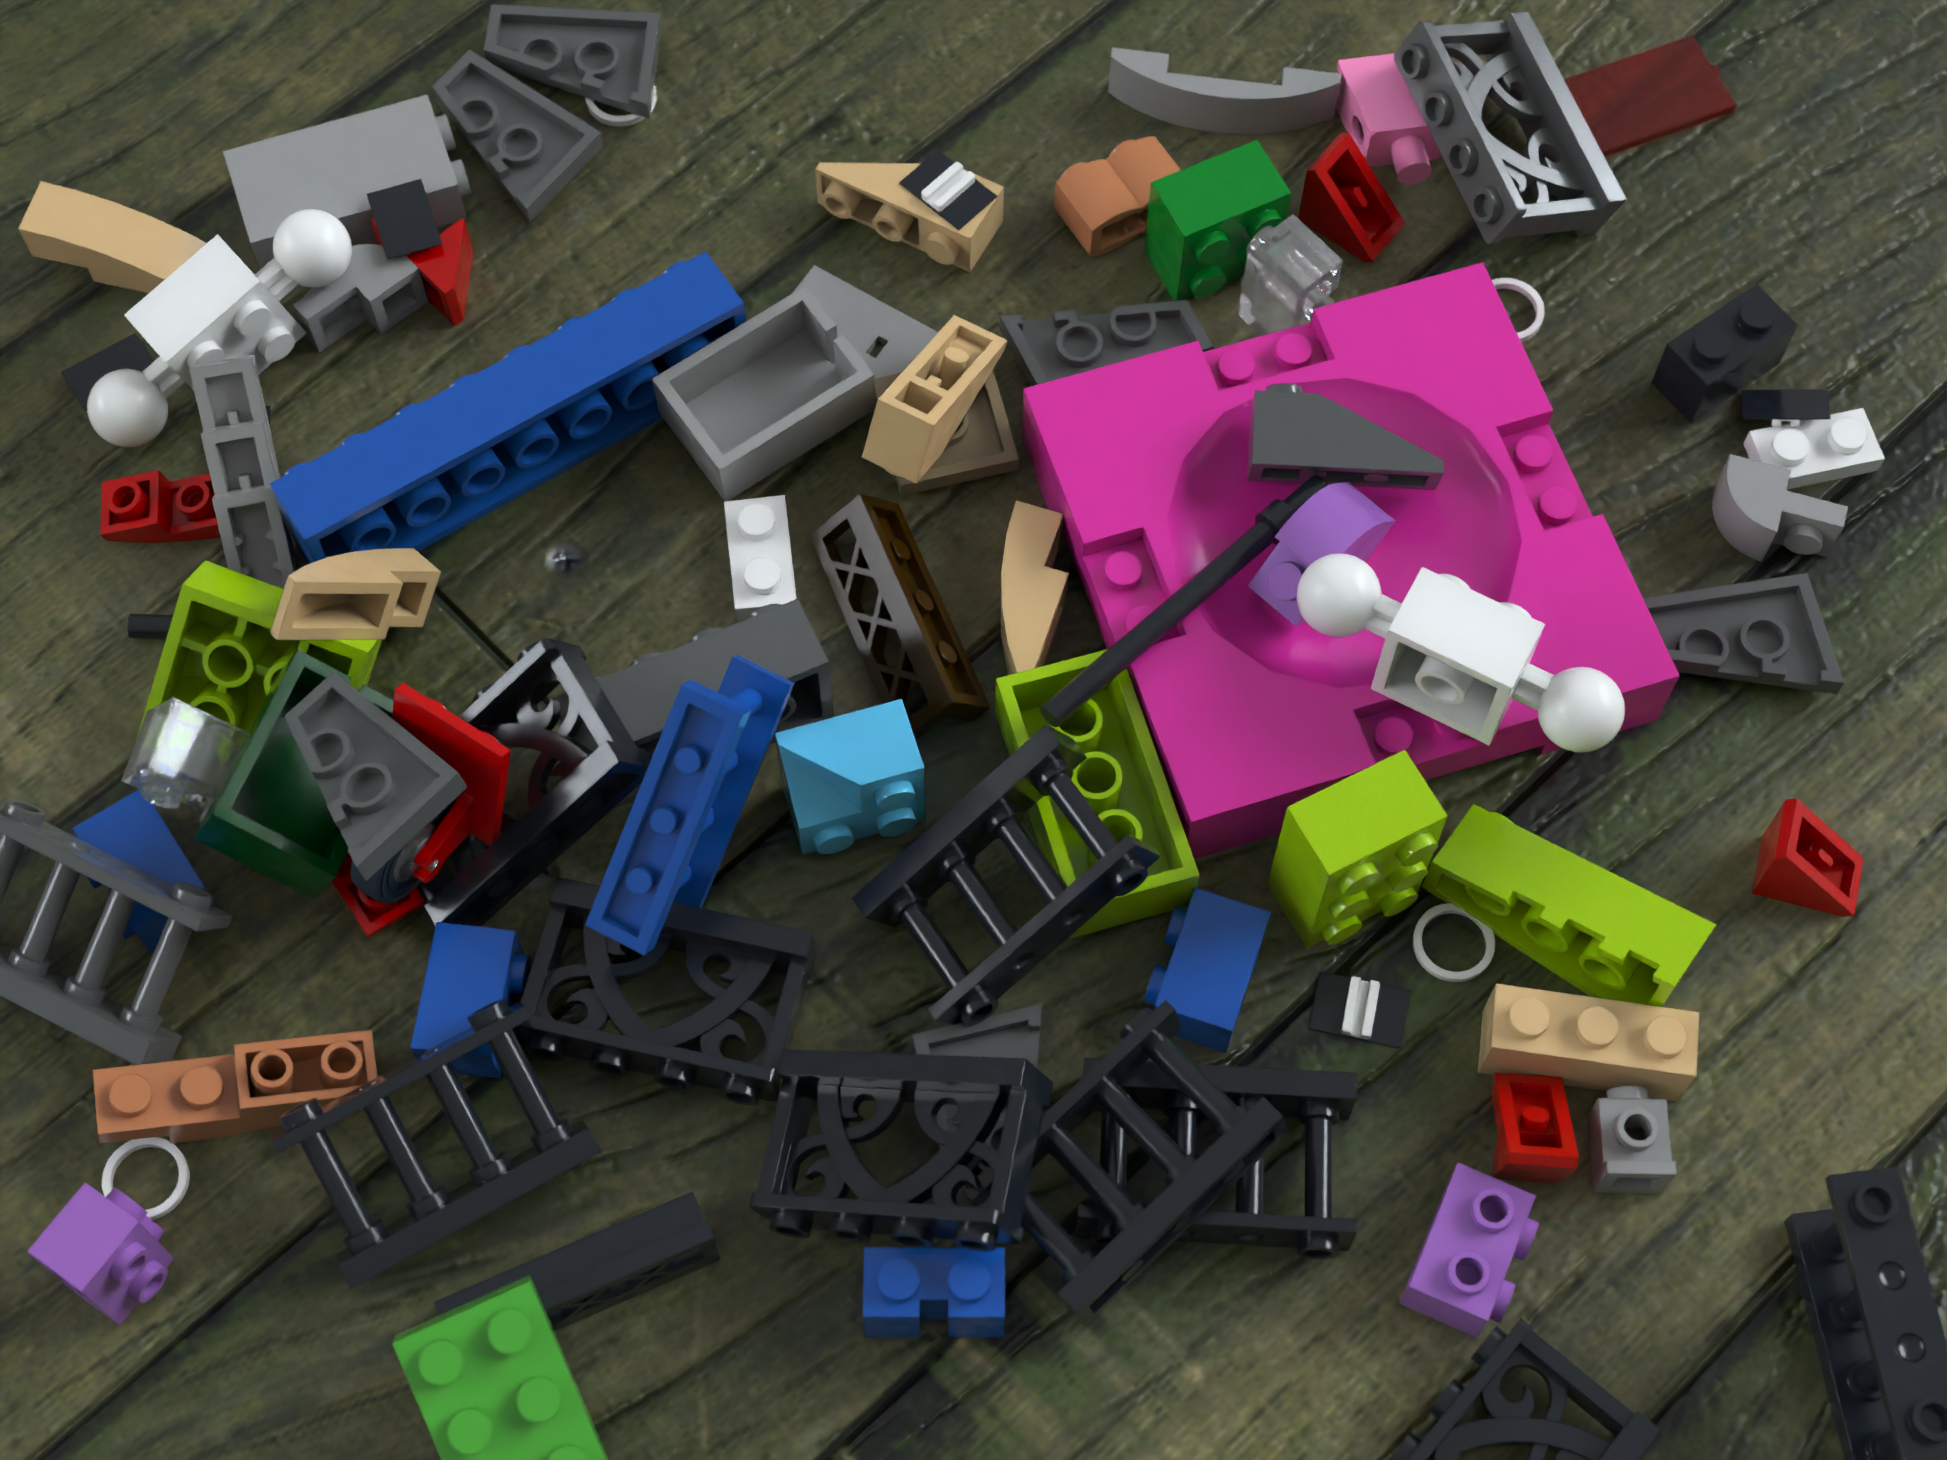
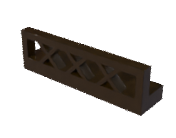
[809,494,991,740]

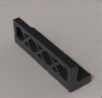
[434,1191,720,1332]

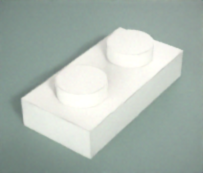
[1743,408,1885,490]
[724,495,797,621]

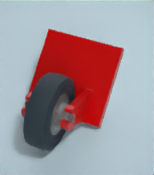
[351,682,511,904]

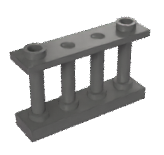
[0,799,233,1065]

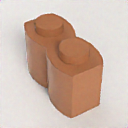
[1054,136,1180,257]

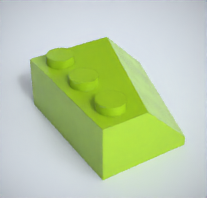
[133,560,382,757]

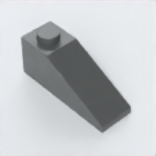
[1247,383,1444,490]

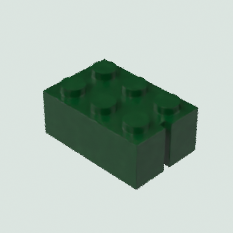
[194,649,394,899]

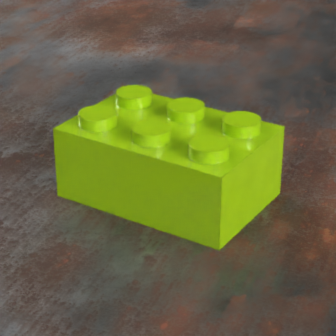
[1267,750,1448,949]

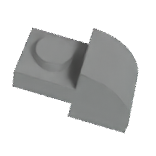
[293,244,428,352]
[1712,454,1848,562]

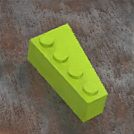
[1422,804,1716,1007]

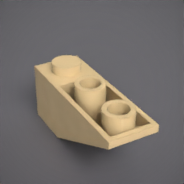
[815,163,1004,272]

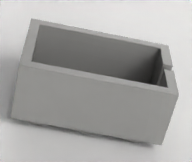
[652,286,876,501]

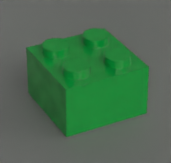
[1144,140,1291,301]

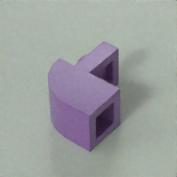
[1248,482,1396,626]

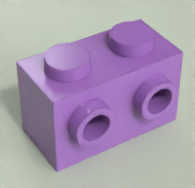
[1399,1162,1539,1338]
[27,1182,174,1326]

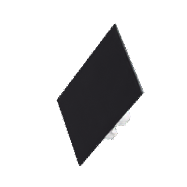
[899,150,997,230]
[367,179,442,260]
[61,333,154,413]
[1741,389,1831,427]
[1309,971,1410,1048]

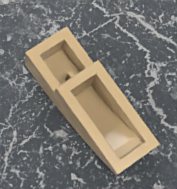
[18,181,207,293]
[1001,500,1069,675]
[270,548,441,640]

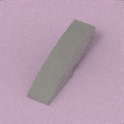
[189,355,297,589]

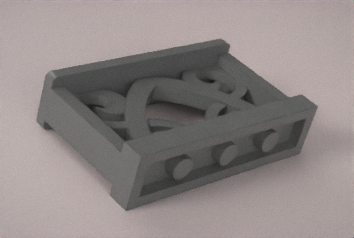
[1394,12,1627,244]

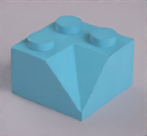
[775,699,926,855]

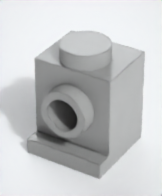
[1588,1086,1677,1194]

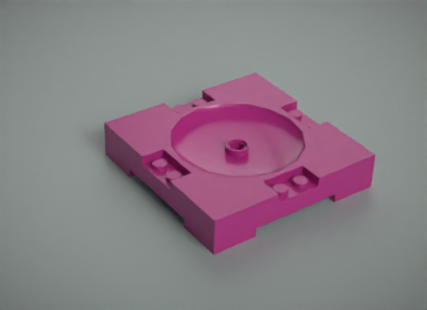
[1022,262,1680,859]

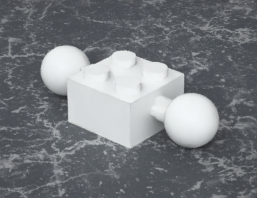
[87,209,352,447]
[1297,553,1625,752]

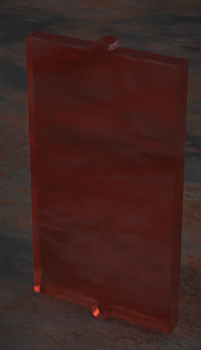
[1564,35,1737,157]

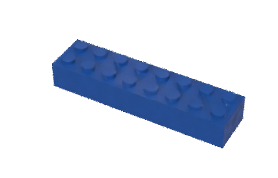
[269,251,746,564]

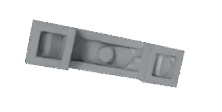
[1108,48,1341,135]

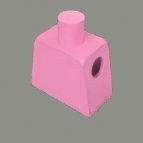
[1336,53,1442,184]

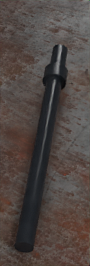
[1040,475,1328,727]

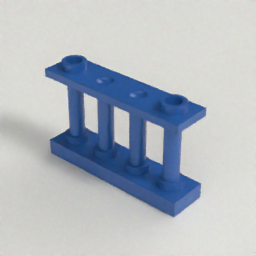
[585,654,795,956]

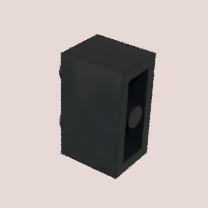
[1651,284,1798,424]

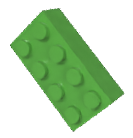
[392,1275,608,1460]

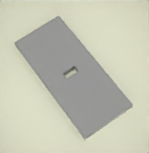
[793,265,938,378]

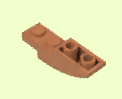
[93,1030,377,1144]

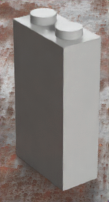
[223,95,471,269]

